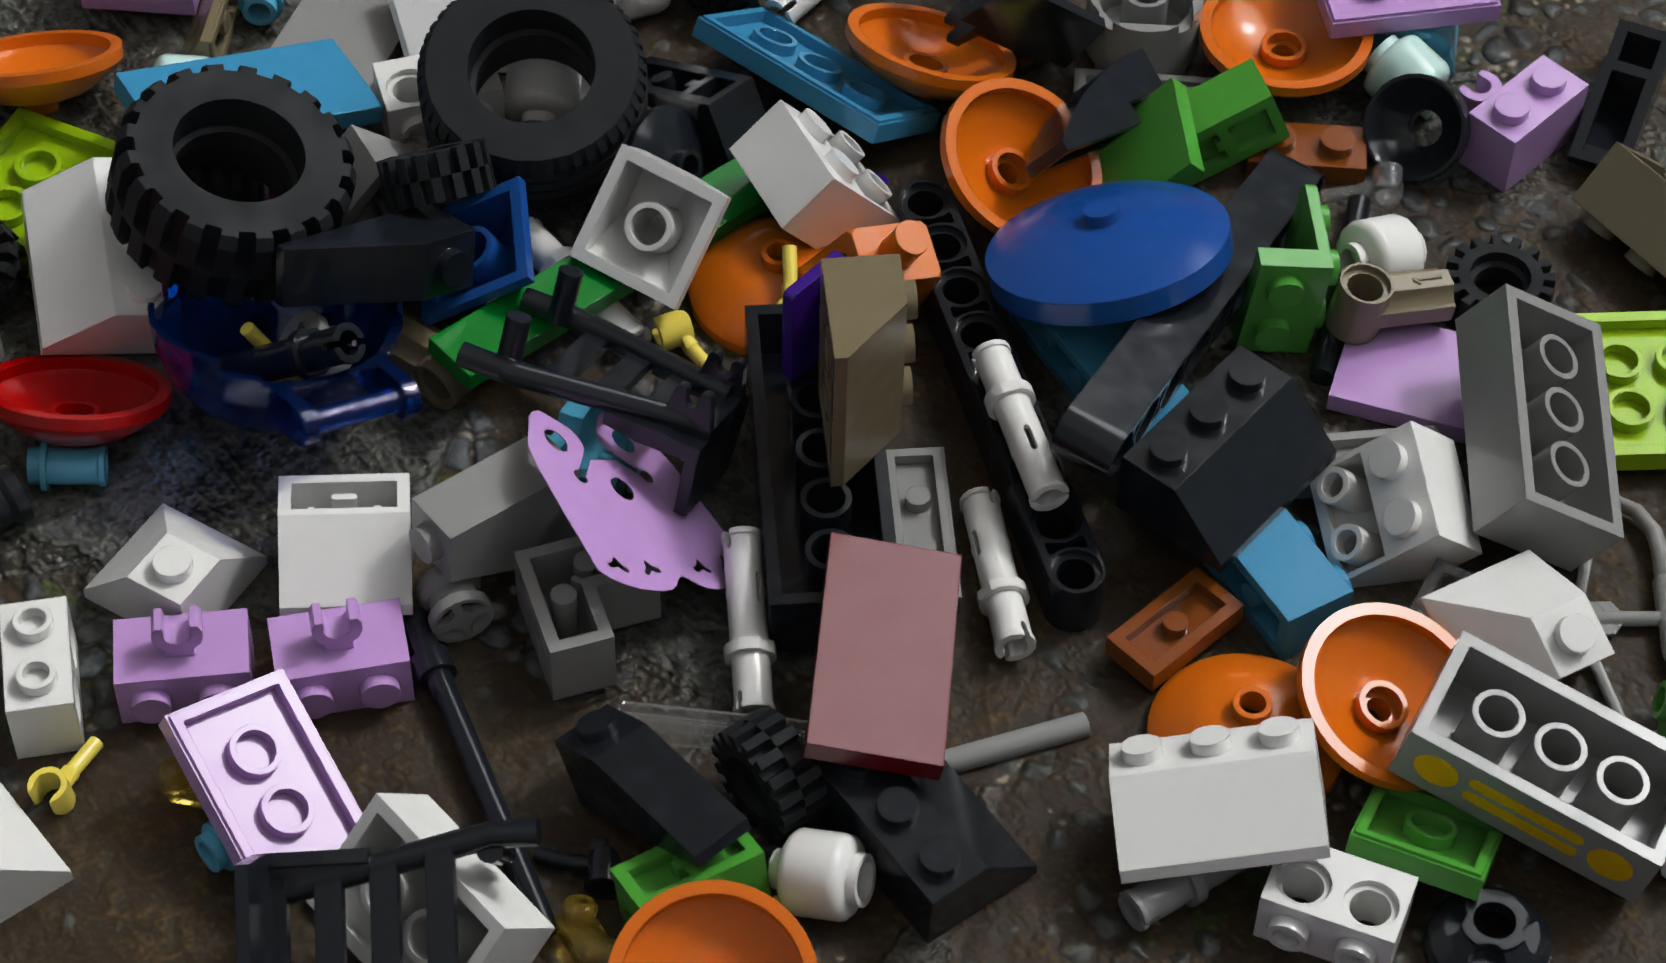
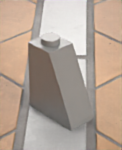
[409,434,580,582]

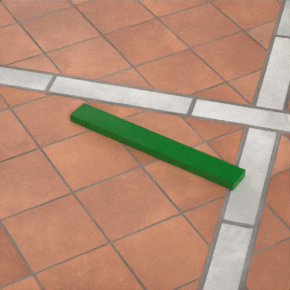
[428,158,769,391]

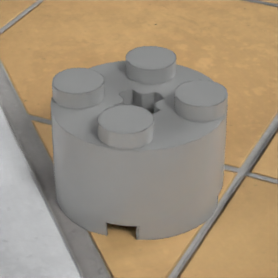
[1085,0,1204,76]

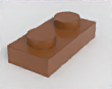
[1246,122,1367,186]
[1104,567,1245,692]

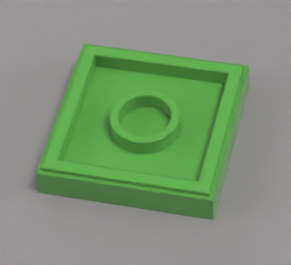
[1098,77,1205,185]
[1345,785,1505,901]

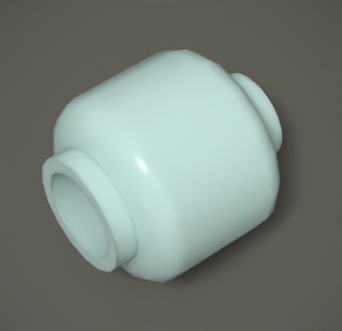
[1363,34,1450,119]

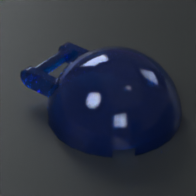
[147,284,422,447]

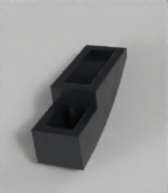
[1567,18,1666,169]
[1025,48,1162,178]

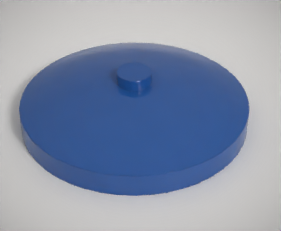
[984,180,1234,326]

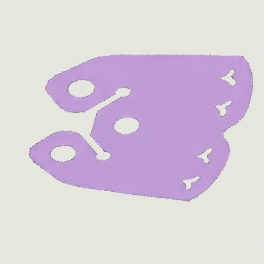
[527,410,726,592]

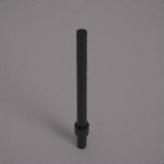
[403,608,559,938]

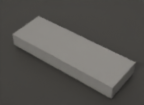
[886,447,962,611]

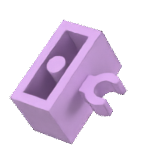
[1458,55,1589,193]
[267,597,415,719]
[113,605,255,724]

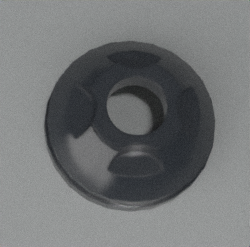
[1363,73,1471,182]
[1423,886,1552,963]

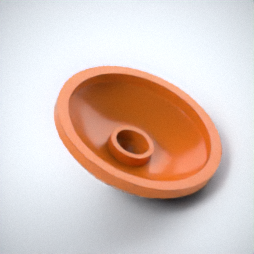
[1199,0,1374,98]
[845,2,1016,101]
[0,30,124,114]
[940,77,1102,234]
[688,217,825,356]
[1296,602,1457,792]
[1146,653,1343,797]
[608,880,817,963]

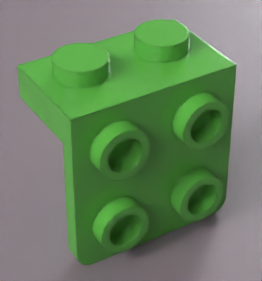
[1232,184,1340,353]

